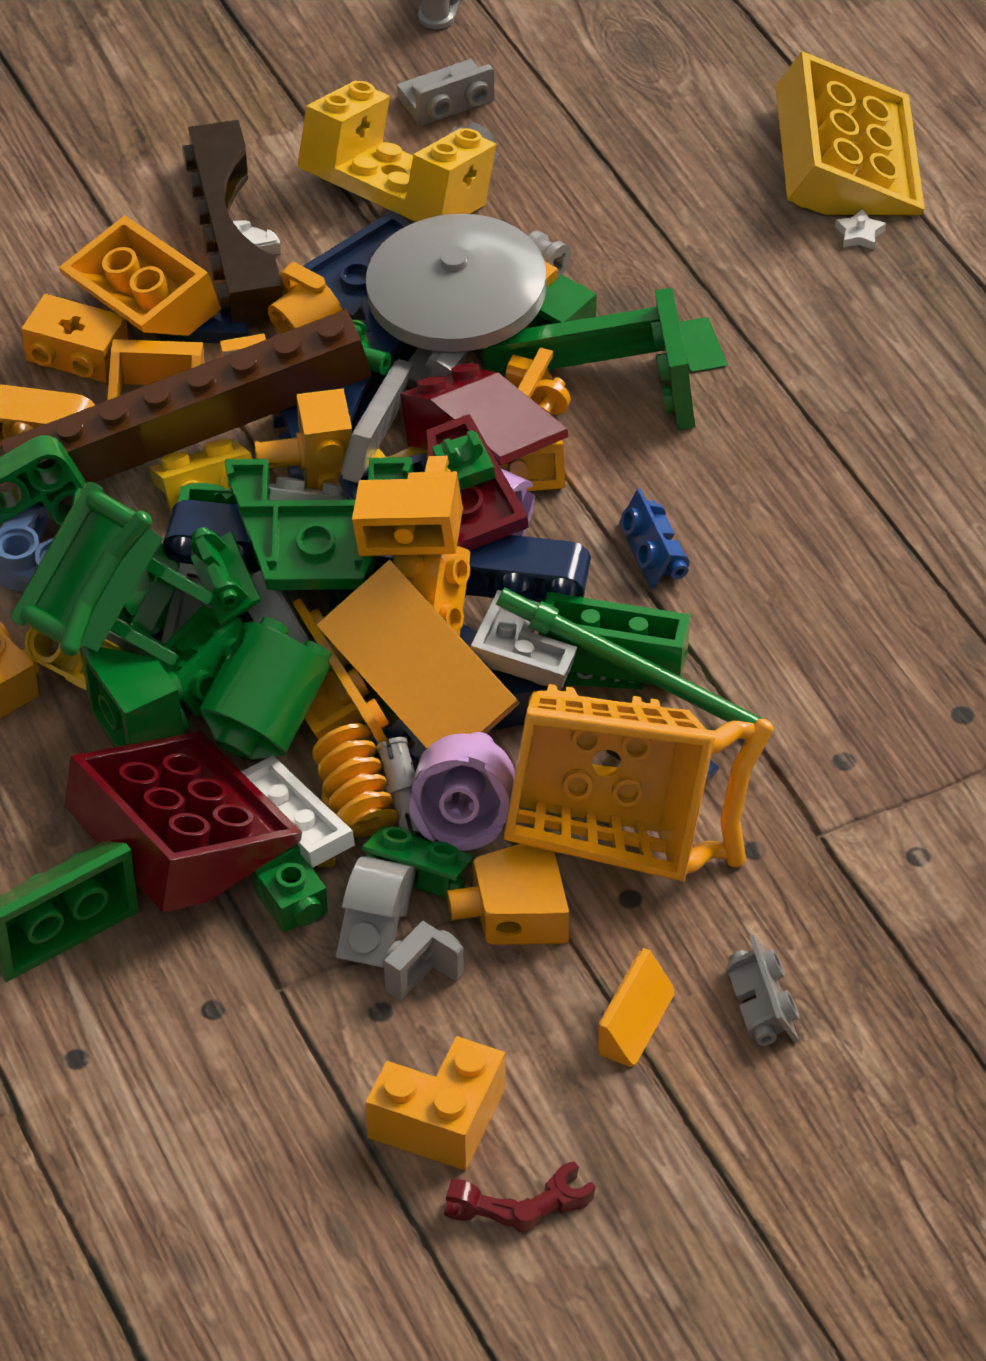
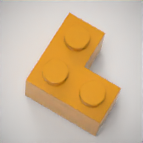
[365,1036,506,1171]

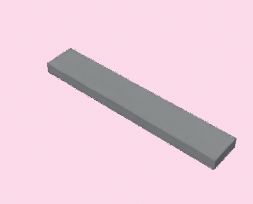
[341,359,413,483]

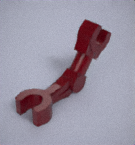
[444,1162,596,1232]

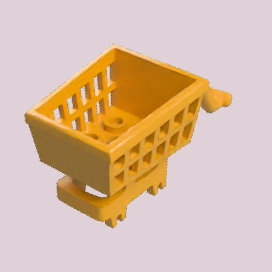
[503,684,774,882]

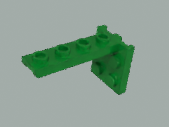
[480,288,696,430]

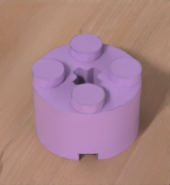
[409,732,515,851]

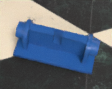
[619,489,690,588]

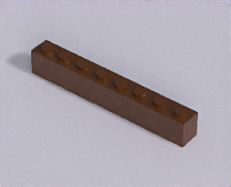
[0,309,372,504]

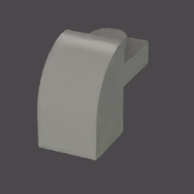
[336,856,417,968]

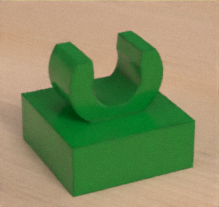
[432,430,495,490]

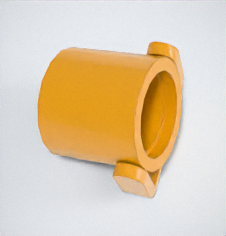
[268,262,343,334]

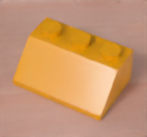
[58,215,221,336]

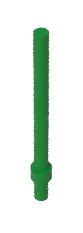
[495,587,763,723]

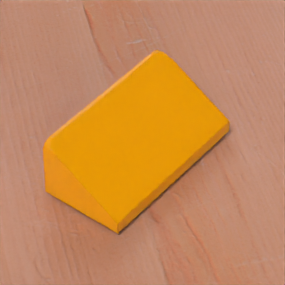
[598,948,674,1067]

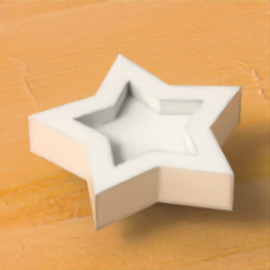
[835,209,886,250]

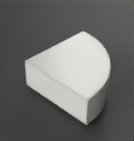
[233,220,281,255]

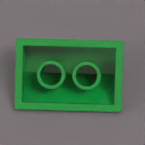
[0,841,139,983]

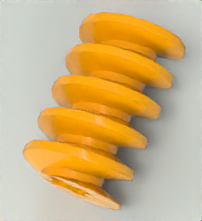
[312,723,398,838]

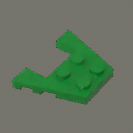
[225,457,413,590]

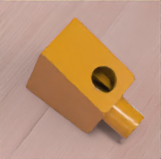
[447,844,569,945]

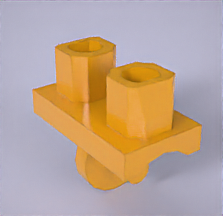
[505,348,571,415]

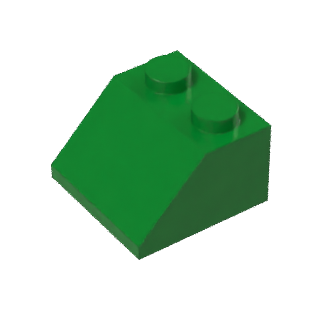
[80,647,189,747]

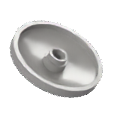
[366,214,547,352]

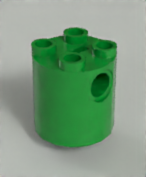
[198,617,332,760]

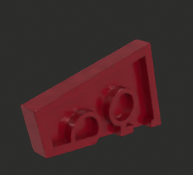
[426,414,529,551]

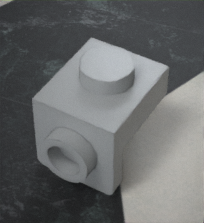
[383,921,464,1001]

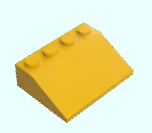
[775,51,925,215]

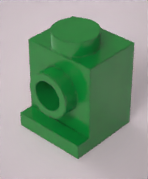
[253,844,328,933]

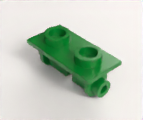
[190,527,262,627]
[362,826,475,899]

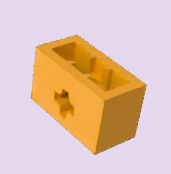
[21,294,128,383]

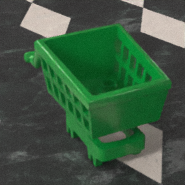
[10,482,213,665]

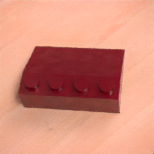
[64,731,302,912]

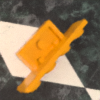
[292,598,390,746]

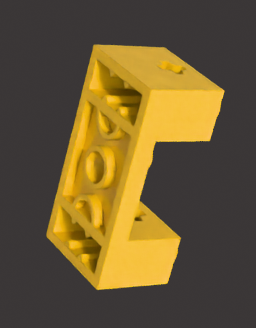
[297,81,497,222]

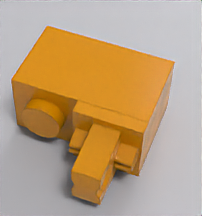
[352,456,463,556]

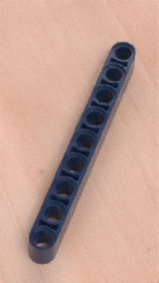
[162,500,591,603]

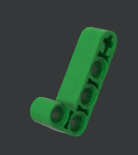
[0,435,86,526]

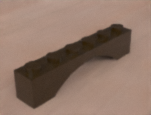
[182,120,283,324]

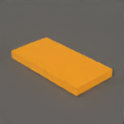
[317,560,520,748]

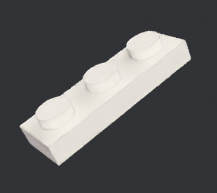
[242,756,355,868]

